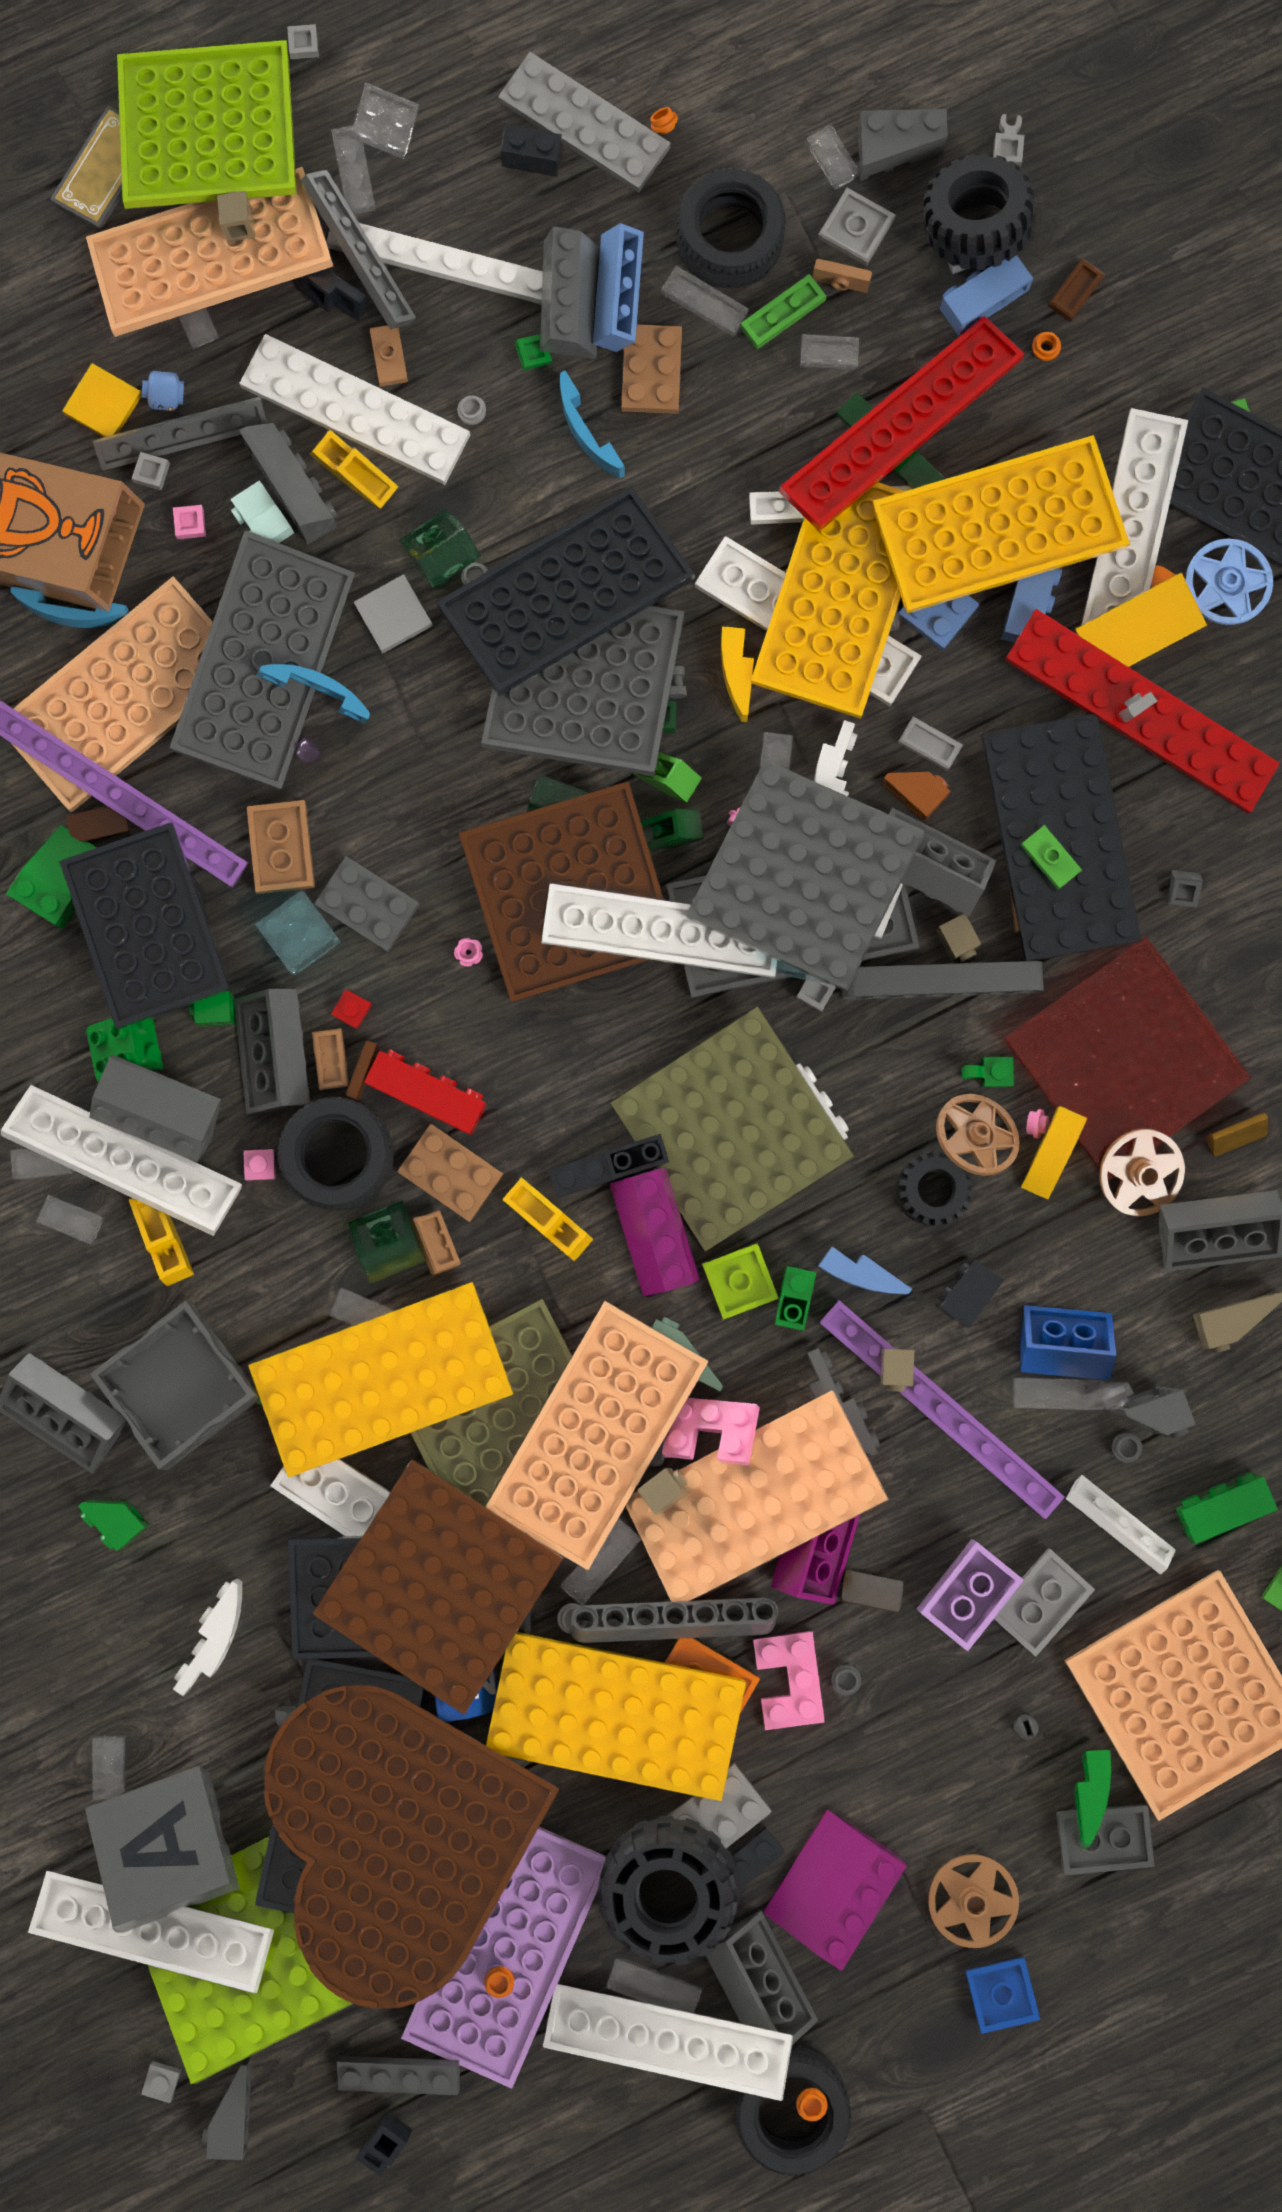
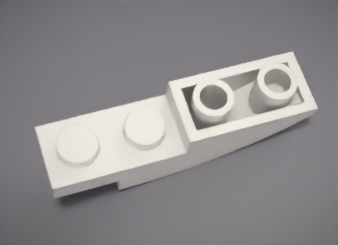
[814,720,858,796]
[173,1578,242,1696]

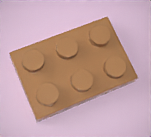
[622,325,682,414]
[247,800,315,894]
[397,1124,504,1222]

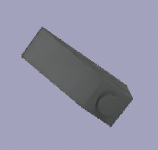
[202,2056,252,2160]

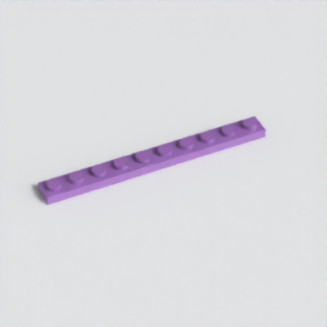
[0,701,248,888]
[819,1300,1065,1519]

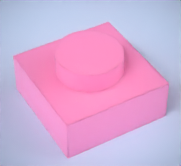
[173,505,206,539]
[244,1149,276,1181]

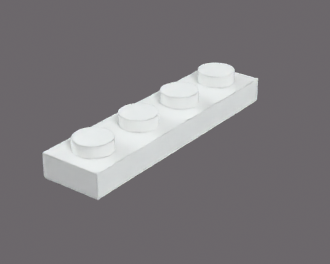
[1066,1475,1176,1574]

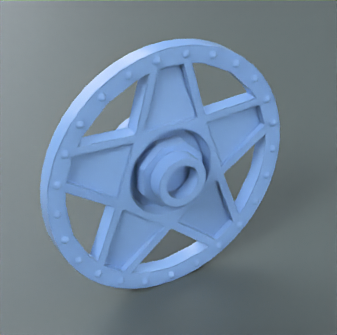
[1185,539,1273,625]

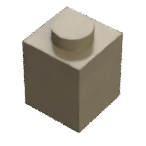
[217,191,255,243]
[936,913,981,962]
[880,1348,915,1392]
[637,1468,690,1514]

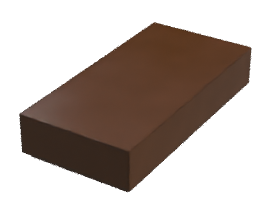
[1048,258,1105,322]
[66,806,131,842]
[346,1041,380,1102]

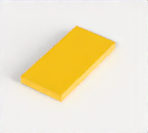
[1075,573,1207,667]

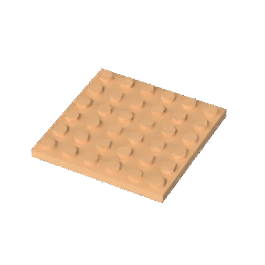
[1064,1570,1282,1821]

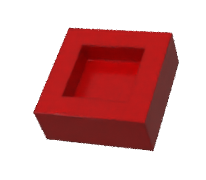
[331,989,372,1030]

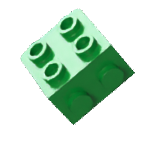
[86,1018,163,1082]

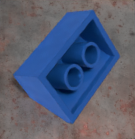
[1019,1305,1116,1381]

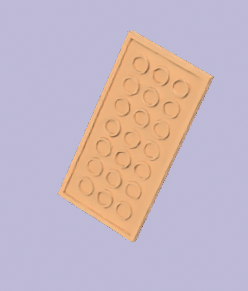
[86,167,333,337]
[11,576,213,813]
[486,1301,709,1570]
[626,1390,889,1602]

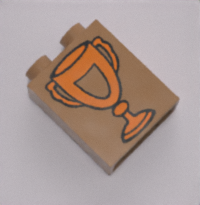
[0,453,145,612]

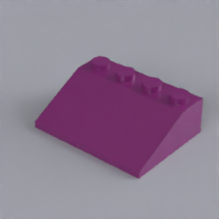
[763,1809,907,1971]

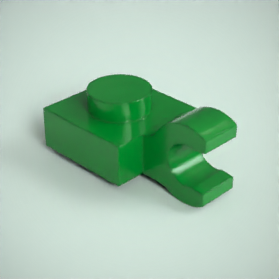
[962,1057,1014,1087]

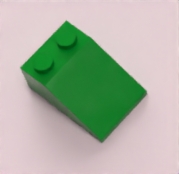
[6,825,97,930]

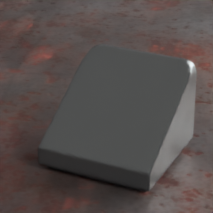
[1168,870,1203,908]

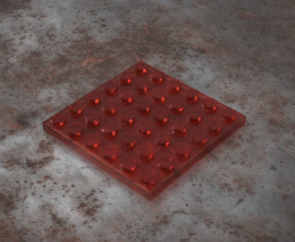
[1004,936,1251,1181]

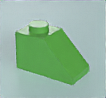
[632,752,702,802]

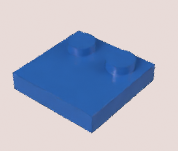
[965,1957,1040,2034]

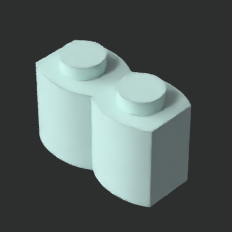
[231,480,294,543]

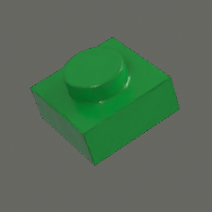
[515,334,552,371]

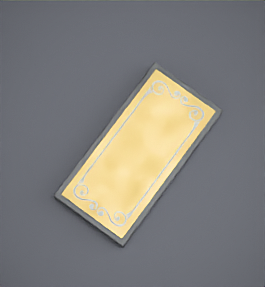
[50,105,122,231]

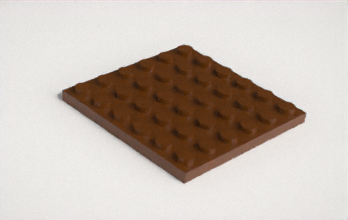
[459,781,664,1002]
[313,1460,564,1715]

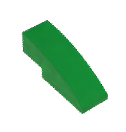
[1074,1750,1111,1849]

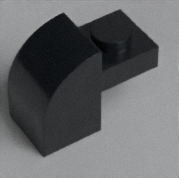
[355,2111,412,2176]

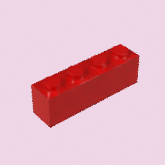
[364,1050,487,1136]

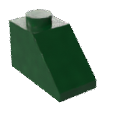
[640,809,704,851]

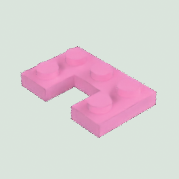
[662,1398,760,1465]
[753,1630,825,1730]

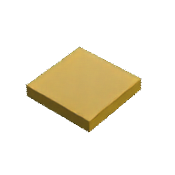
[62,363,142,437]

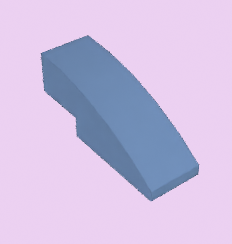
[817,1247,912,1294]

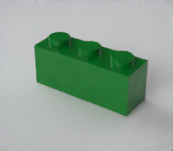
[1175,1472,1278,1544]

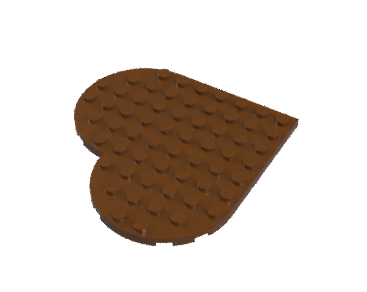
[264,1685,560,2009]

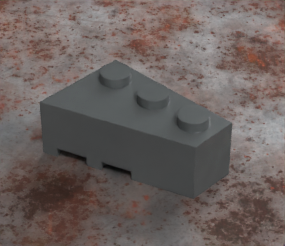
[858,109,948,181]

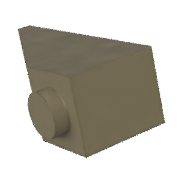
[1193,1292,1282,1353]

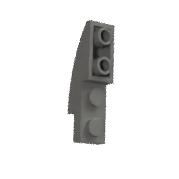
[806,1348,880,1456]

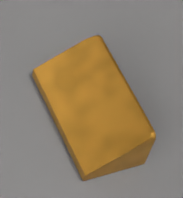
[1205,1113,1268,1157]

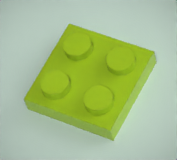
[702,1243,779,1320]

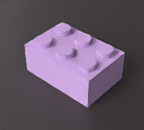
[917,1539,1024,1651]

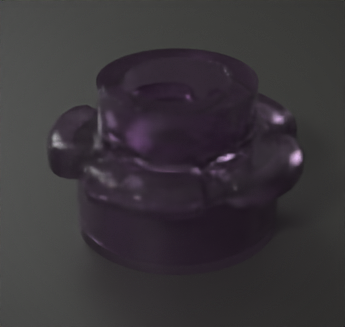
[295,737,322,763]

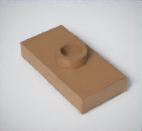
[813,259,872,293]
[370,325,408,387]
[312,1028,349,1091]
[410,1210,461,1275]

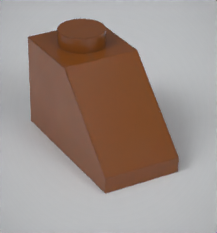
[881,772,951,822]

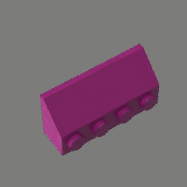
[609,1167,700,1296]
[771,1515,860,1605]

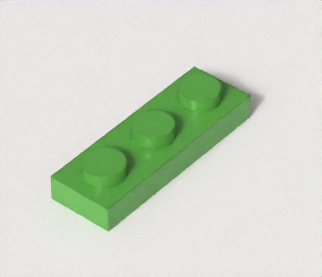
[740,274,826,350]

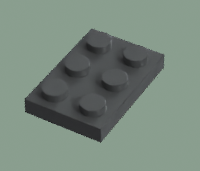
[314,856,420,953]
[1056,1803,1155,1875]

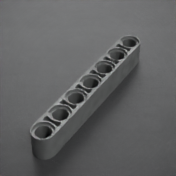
[842,961,1044,1000]
[570,1598,778,1643]

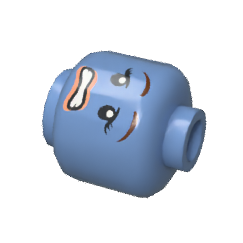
[142,371,184,411]

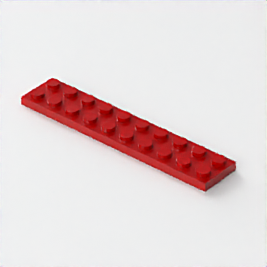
[779,316,1025,532]
[1004,609,1280,814]

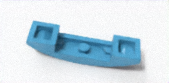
[560,371,625,479]
[10,587,130,628]
[256,664,370,723]

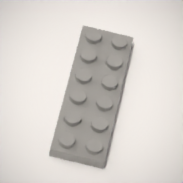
[498,52,671,193]

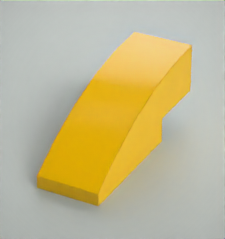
[309,430,399,509]
[721,626,754,722]
[1021,1106,1087,1200]
[502,1177,593,1261]
[129,1198,194,1286]

